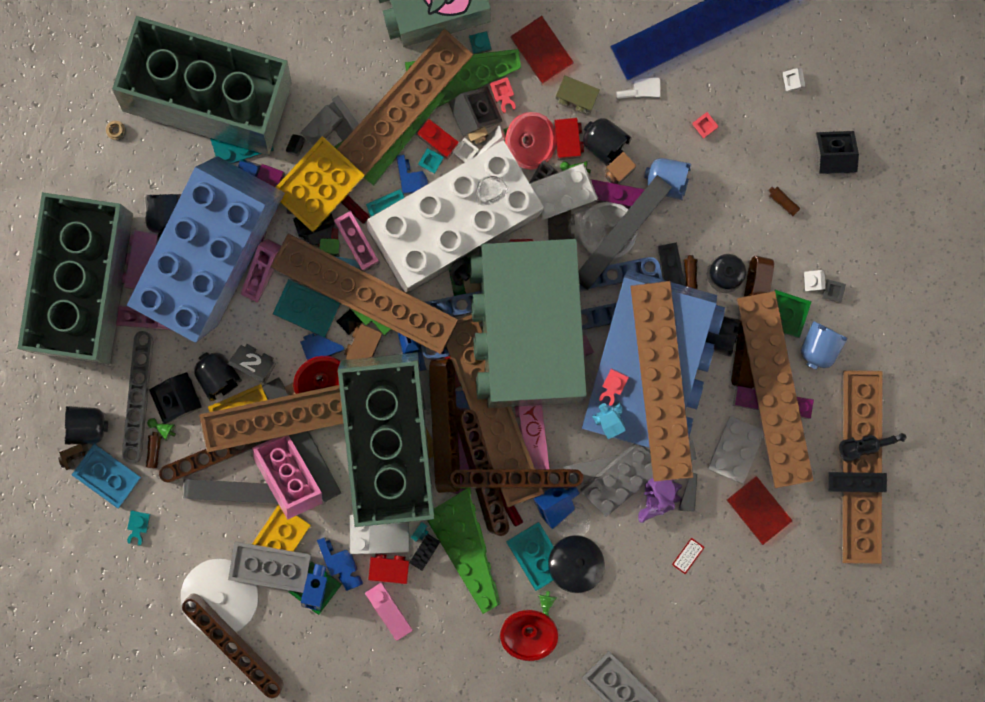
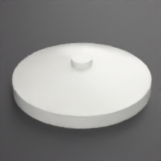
[181,558,258,635]

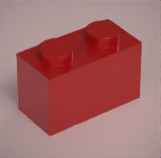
[554,118,584,160]
[417,119,459,160]
[368,553,410,584]

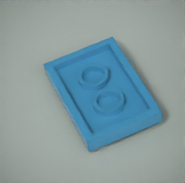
[72,444,142,509]

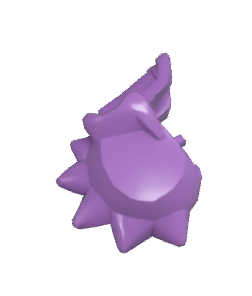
[638,478,682,523]

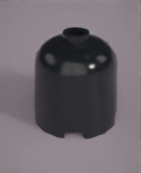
[583,118,632,166]
[144,194,181,237]
[706,254,746,293]
[705,316,741,357]
[194,352,242,401]
[65,406,108,445]

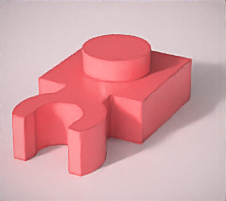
[490,77,516,113]
[599,368,629,406]

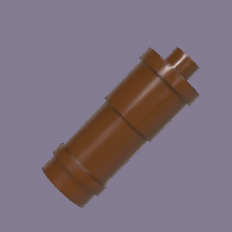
[768,186,800,216]
[684,255,698,289]
[146,432,162,468]

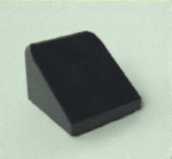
[286,134,306,157]

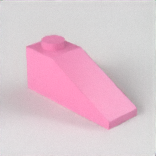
[241,239,281,302]
[116,306,171,330]
[365,582,413,641]

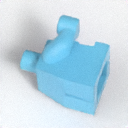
[592,403,626,439]

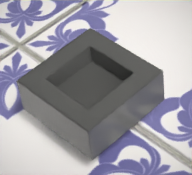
[822,279,846,303]

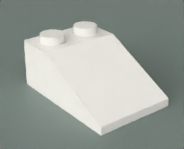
[350,515,409,554]

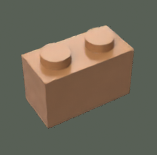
[605,152,636,184]
[344,324,383,360]

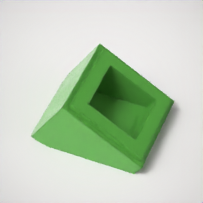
[320,239,340,257]

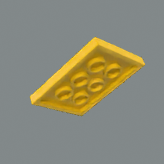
[275,136,365,232]

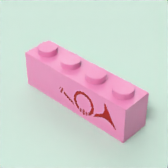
[515,405,549,476]

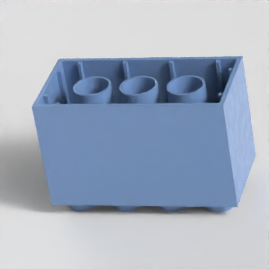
[127,156,285,343]
[582,270,725,448]

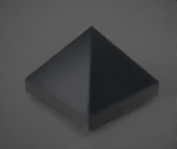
[336,309,363,335]

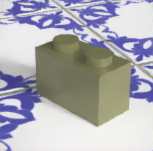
[555,75,600,114]

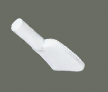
[616,78,660,99]
[473,125,505,158]

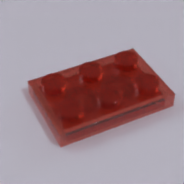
[510,16,574,84]
[726,476,792,545]

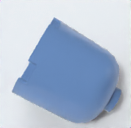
[644,158,691,201]
[801,321,848,370]

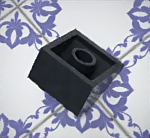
[816,131,859,174]
[149,372,202,424]

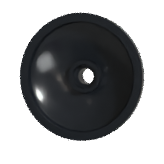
[548,535,605,593]

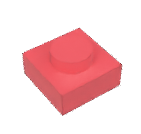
[692,112,719,139]

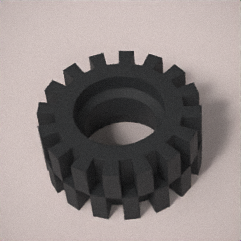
[409,534,441,571]

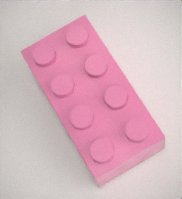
[252,435,322,520]

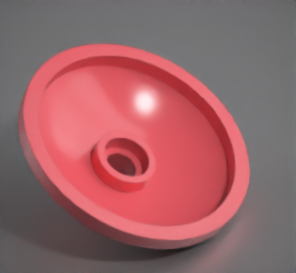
[505,112,556,170]

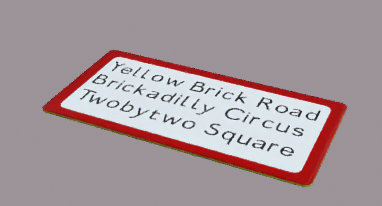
[672,538,705,574]

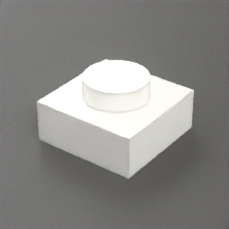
[783,68,805,91]
[452,137,479,163]
[804,270,826,291]

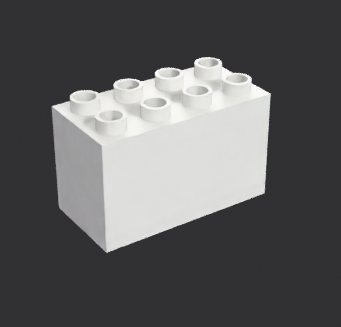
[367,140,544,294]

